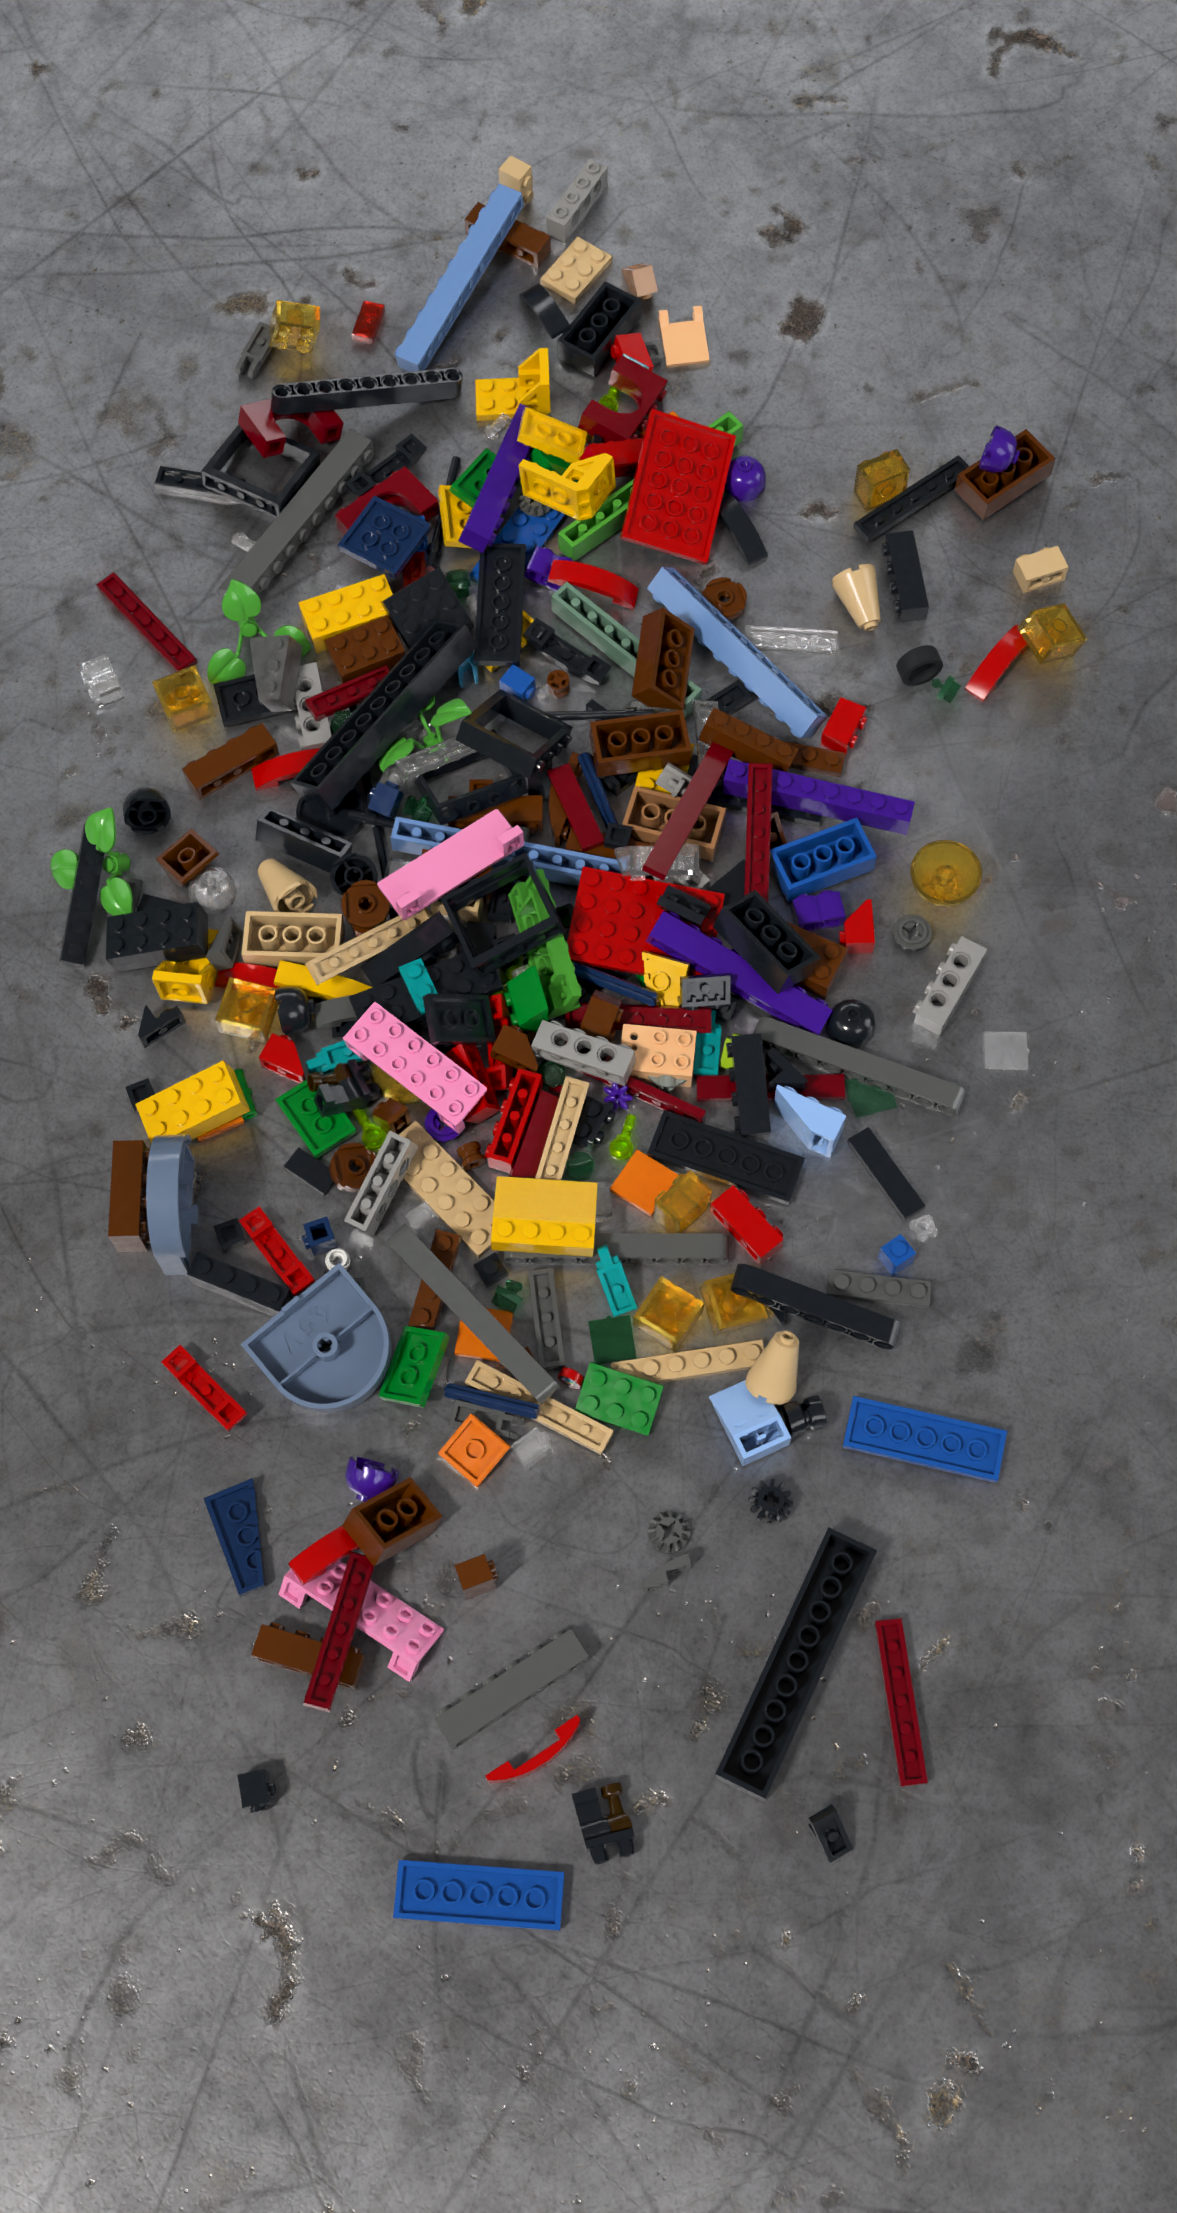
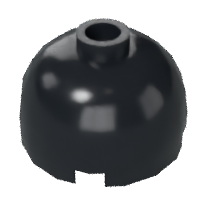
[123,787,171,834]
[330,853,378,898]
[275,986,316,1035]
[826,999,876,1049]

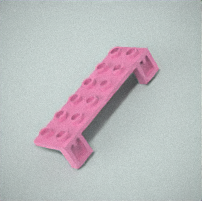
[377,809,524,921]
[343,1002,487,1134]
[278,1560,444,1682]

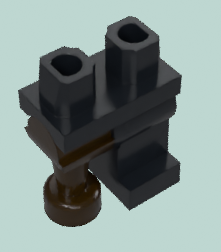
[307,1059,380,1117]
[571,1782,635,1865]

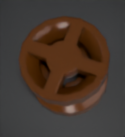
[547,670,570,699]
[456,1141,487,1171]

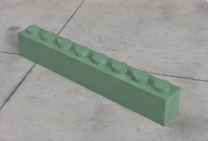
[551,582,702,719]

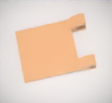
[658,305,710,367]

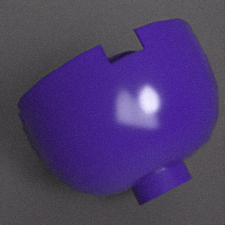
[979,425,1020,473]
[724,455,766,502]
[345,1456,399,1502]

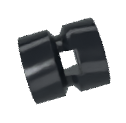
[782,1395,827,1437]

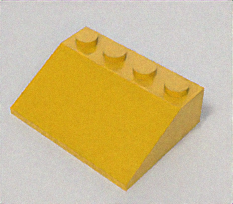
[491,1176,597,1257]

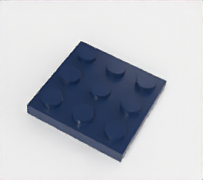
[337,496,432,579]

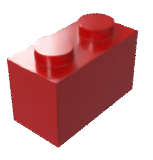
[820,697,868,756]

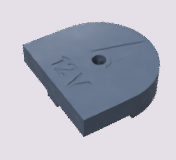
[146,1134,199,1275]
[240,1263,392,1413]

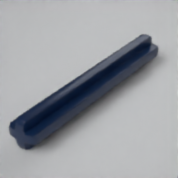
[578,752,618,828]
[573,962,659,1006]
[444,1383,540,1419]

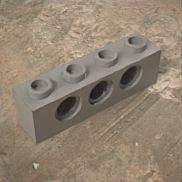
[546,159,608,243]
[293,662,332,750]
[913,936,987,1036]
[531,1020,636,1086]
[344,1131,418,1236]

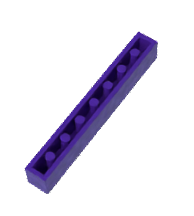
[458,403,534,553]
[723,759,915,835]
[646,911,832,1035]

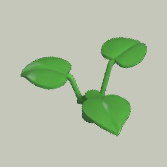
[207,579,311,684]
[379,696,472,772]
[50,807,133,916]

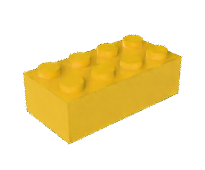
[298,574,395,654]
[136,1060,250,1143]

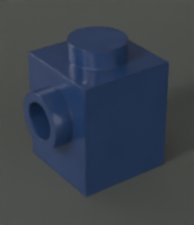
[367,781,404,820]
[302,1216,338,1256]

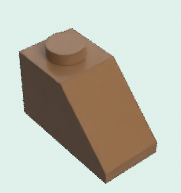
[622,263,658,300]

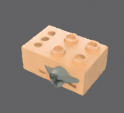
[621,1024,697,1093]

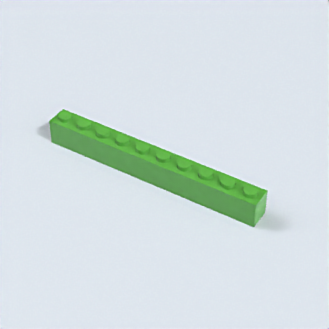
[558,411,744,562]

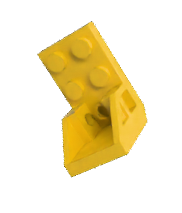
[475,348,551,421]
[518,453,616,521]
[152,929,219,1004]

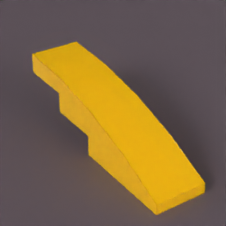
[274,960,373,1001]

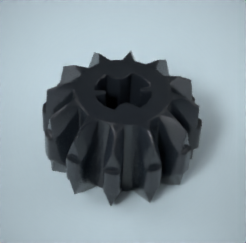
[748,1479,793,1525]

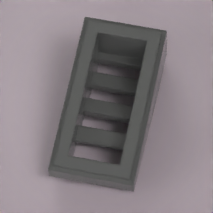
[206,917,243,971]

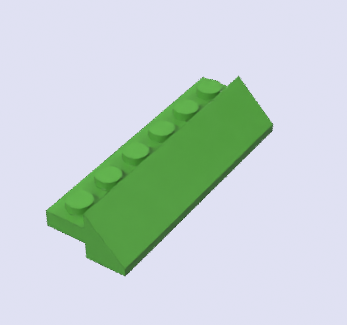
[508,869,582,1020]

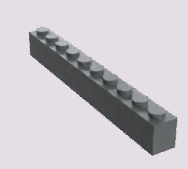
[219,429,374,600]

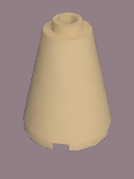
[831,564,881,632]
[257,859,318,913]
[745,1331,799,1405]

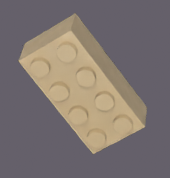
[241,911,345,968]

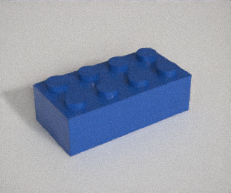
[769,818,877,902]

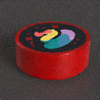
[558,1367,584,1389]

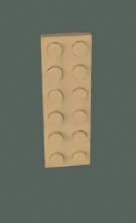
[399,1120,494,1259]

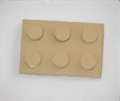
[540,237,612,304]

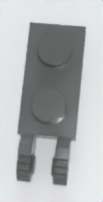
[236,322,281,379]
[448,1400,525,1441]

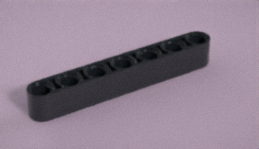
[730,1264,901,1350]

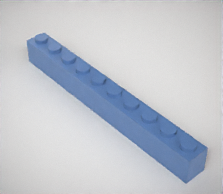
[395,183,524,372]
[647,566,827,738]
[391,817,630,887]

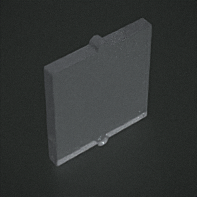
[981,1032,1030,1071]

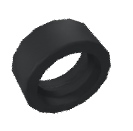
[896,645,943,686]

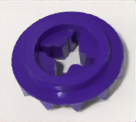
[425,1109,464,1143]

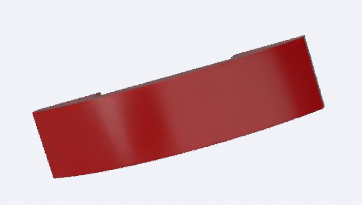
[547,560,639,610]
[964,624,1036,702]
[251,748,320,791]
[214,963,310,999]
[485,994,513,1092]
[239,1206,315,1296]
[161,1345,247,1432]
[288,1526,359,1585]
[485,1715,581,1784]

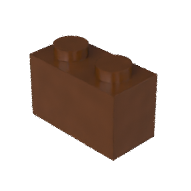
[580,989,624,1043]
[454,1554,499,1600]

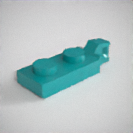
[398,958,438,1014]
[693,1010,722,1076]
[306,1041,369,1074]
[595,1244,638,1317]

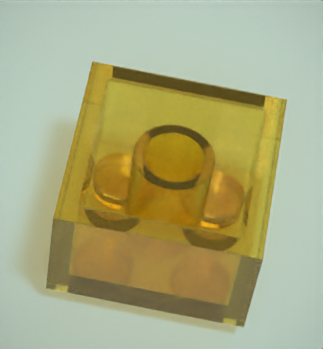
[269,300,320,353]
[853,449,910,512]
[1017,603,1088,665]
[152,665,216,732]
[215,977,280,1043]
[654,1170,712,1233]
[699,1273,768,1336]
[633,1276,704,1352]

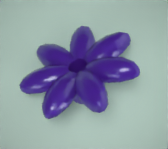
[603,1082,633,1111]

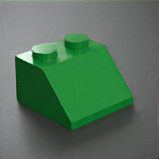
[504,966,548,1034]

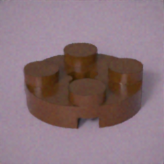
[702,577,747,621]
[341,880,390,929]
[329,1143,377,1192]

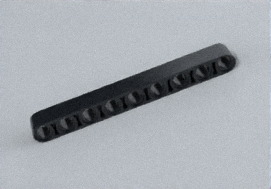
[271,368,463,415]

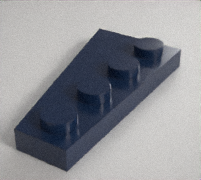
[203,1478,265,1597]

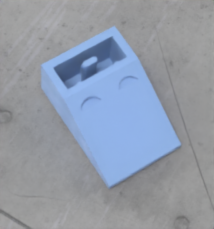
[773,1085,846,1158]
[709,1380,791,1467]

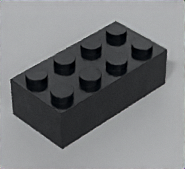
[557,281,641,377]
[713,890,821,994]
[106,901,208,972]

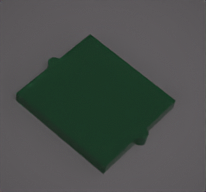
[845,1078,897,1118]
[588,1315,637,1364]

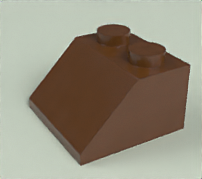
[156,828,219,887]

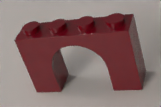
[578,355,668,443]
[238,399,344,458]
[335,466,439,535]

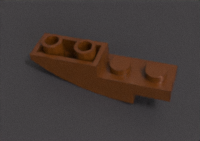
[549,752,583,847]

